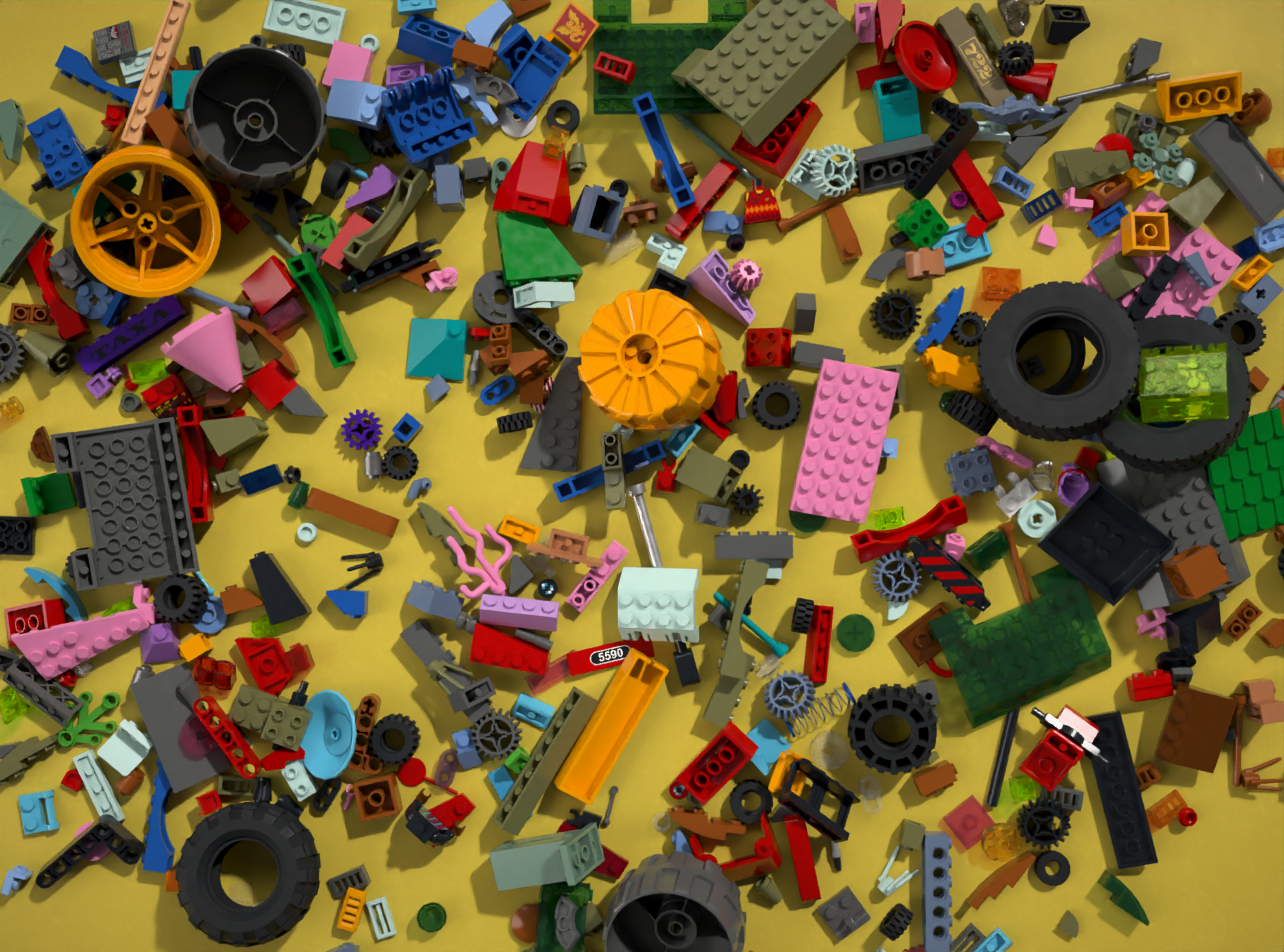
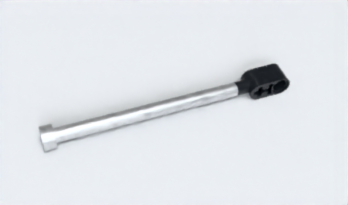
[627,483,701,687]

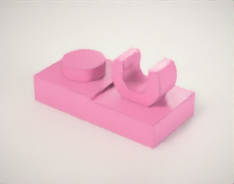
[854,2,875,43]

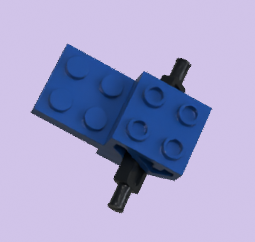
[26,107,112,192]

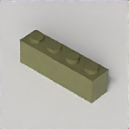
[703,651,756,728]

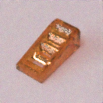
[1145,789,1188,829]

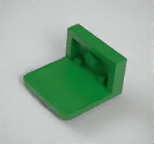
[892,199,949,249]

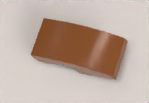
[10,303,51,326]
[489,324,512,366]
[1221,598,1263,641]

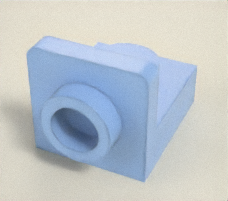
[1,865,33,896]

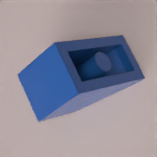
[326,590,369,618]

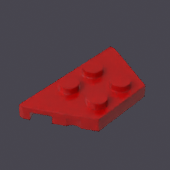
[235,637,296,696]

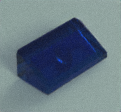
[239,464,284,495]

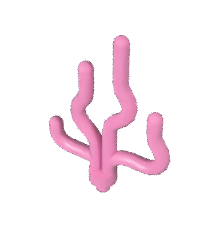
[446,506,512,599]

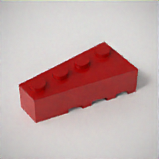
[469,622,551,675]

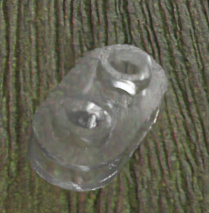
[858,774,883,814]

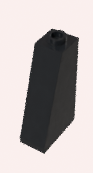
[249,551,312,626]

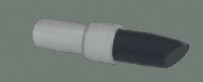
[830,840,841,871]

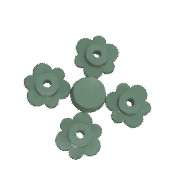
[1133,132,1185,185]

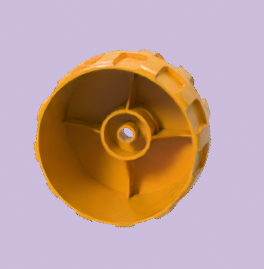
[578,289,725,434]

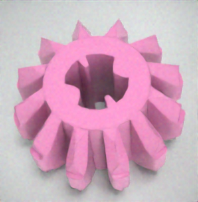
[730,258,763,291]

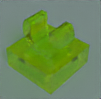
[252,614,275,638]

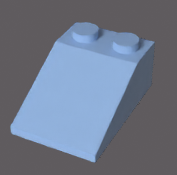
[326,78,387,131]

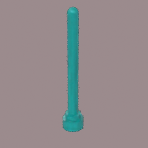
[713,592,789,659]

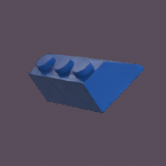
[396,14,467,67]

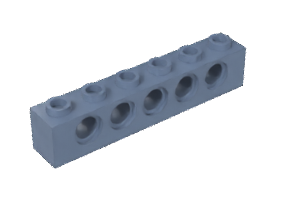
[922,831,952,952]

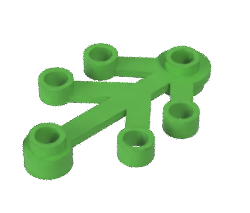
[58,691,120,747]

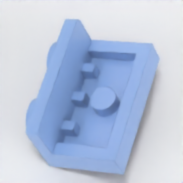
[1253,217,1284,253]

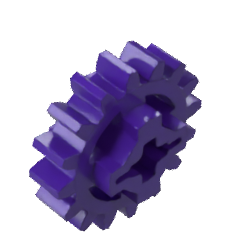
[341,409,383,451]

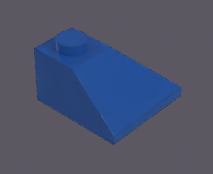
[496,23,535,75]

